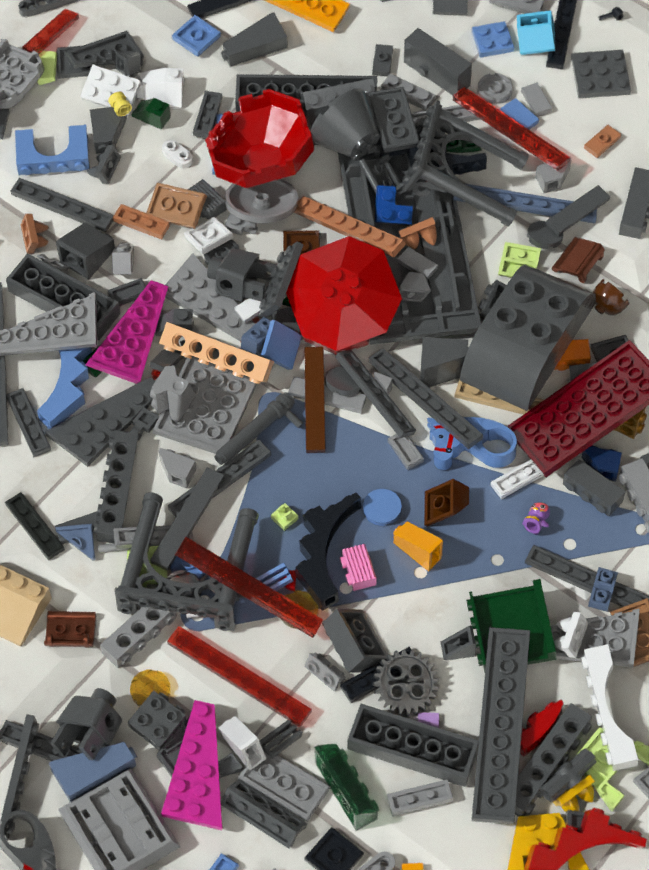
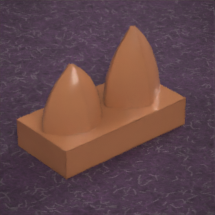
[21,214,49,254]
[399,217,437,249]

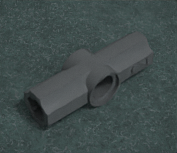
[540,748,597,802]

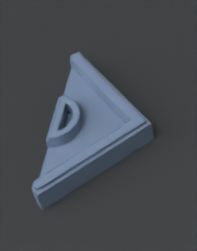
[56,524,95,561]

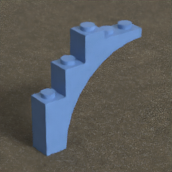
[37,347,92,429]

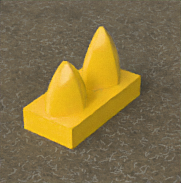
[553,775,595,812]

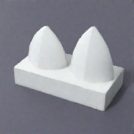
[554,612,589,658]

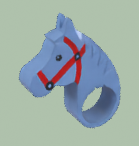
[427,417,517,470]

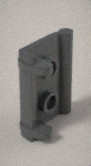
[359,154,404,197]

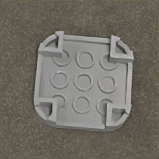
[0,38,44,109]

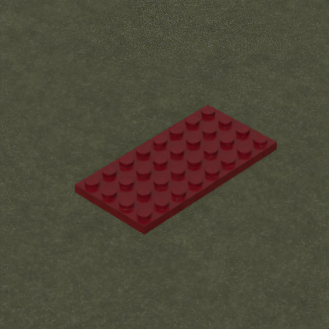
[507,340,649,477]

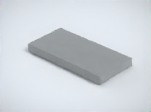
[238,752,330,822]

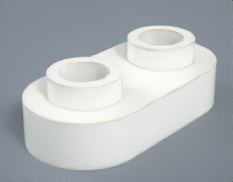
[162,140,193,168]

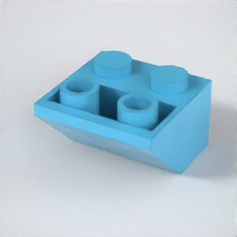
[517,10,555,55]

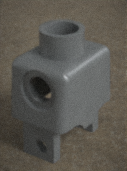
[207,248,277,302]
[50,688,122,760]

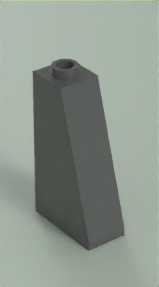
[221,12,288,67]

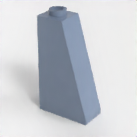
[49,742,137,802]

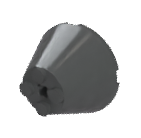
[310,89,381,161]

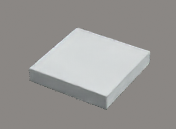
[184,217,234,255]

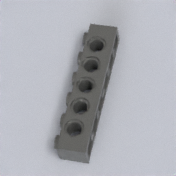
[94,430,138,543]
[515,703,592,816]

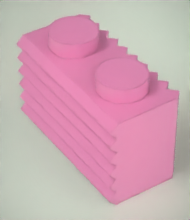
[340,544,376,591]

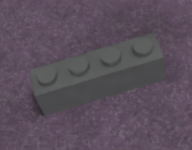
[619,167,649,239]

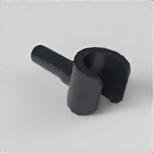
[598,7,624,21]

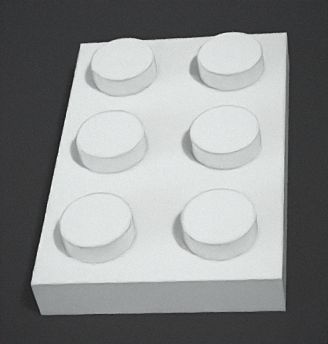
[80,65,142,114]

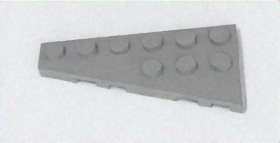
[165,253,255,342]
[0,292,97,356]
[551,609,640,667]

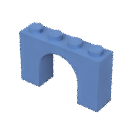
[15,125,90,175]

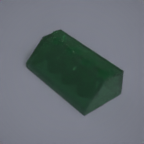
[314,744,379,831]

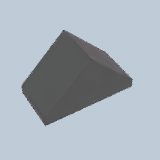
[440,626,476,661]

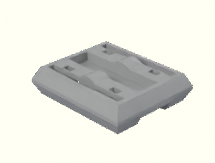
[58,767,180,870]

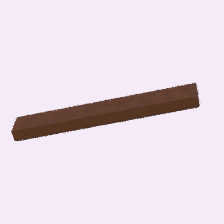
[305,346,326,453]

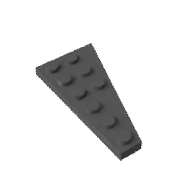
[45,377,155,467]

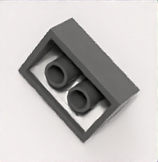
[322,609,387,673]

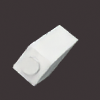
[218,716,266,771]

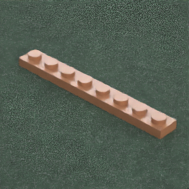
[294,196,406,257]

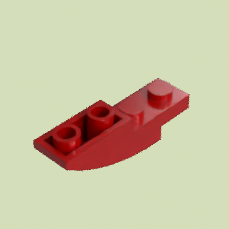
[520,700,564,757]

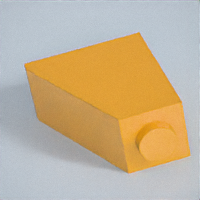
[393,521,443,572]

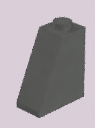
[90,107,127,154]

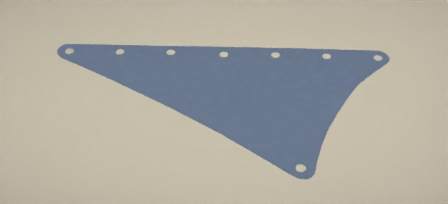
[180,392,649,631]

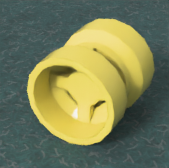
[108,91,132,117]

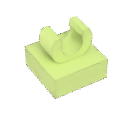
[271,503,299,531]

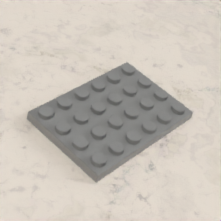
[153,343,257,454]

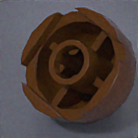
[593,279,630,316]

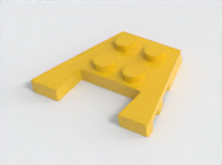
[507,813,589,870]

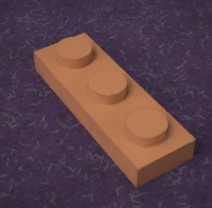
[113,204,170,240]

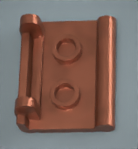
[552,237,605,283]
[44,611,96,648]

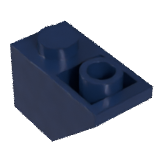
[581,445,622,482]

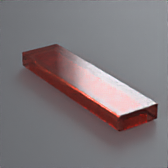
[22,9,79,54]

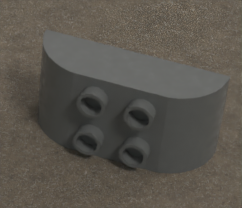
[460,264,596,411]

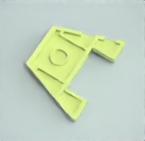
[577,727,649,812]

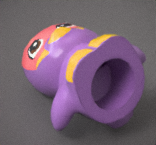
[522,502,550,535]

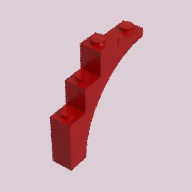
[524,808,647,870]

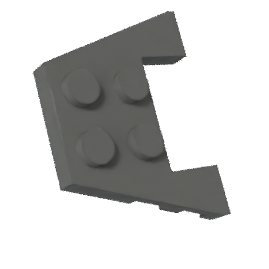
[157,716,243,778]

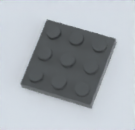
[571,50,631,99]

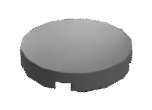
[478,73,512,104]

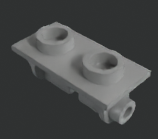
[304,652,346,691]

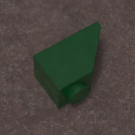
[131,98,171,130]

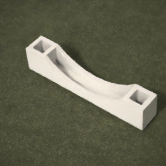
[581,644,638,771]

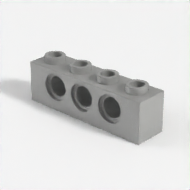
[100,607,177,668]

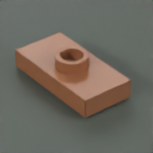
[584,125,621,158]

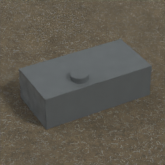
[404,28,472,98]

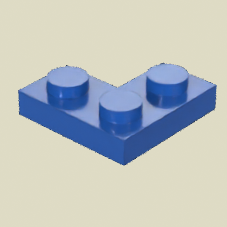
[375,185,413,225]

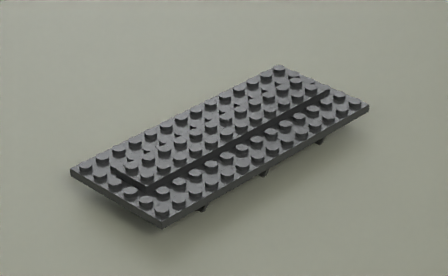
[338,123,481,345]

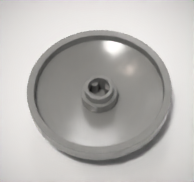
[226,179,298,223]

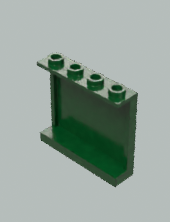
[466,579,556,673]

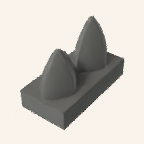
[87,145,121,184]

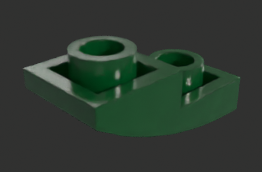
[446,134,482,153]

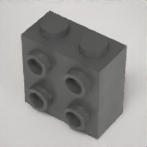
[128,690,186,751]

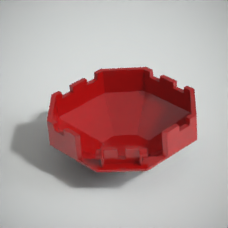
[205,89,314,188]
[286,236,402,355]

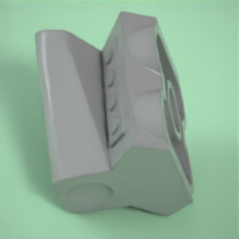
[150,365,195,422]

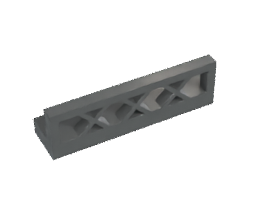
[221,779,307,848]

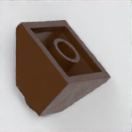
[424,479,469,527]

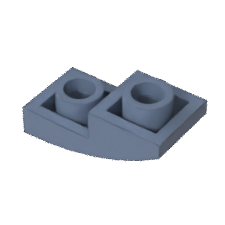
[588,567,618,612]

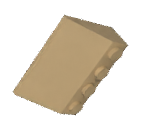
[0,565,52,647]

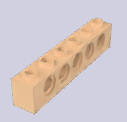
[159,322,274,384]

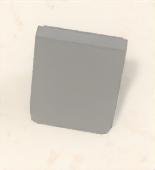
[374,372,392,395]

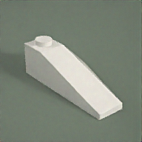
[129,68,185,109]

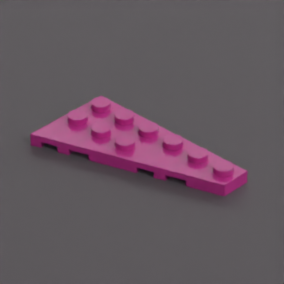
[85,280,168,384]
[161,700,222,830]

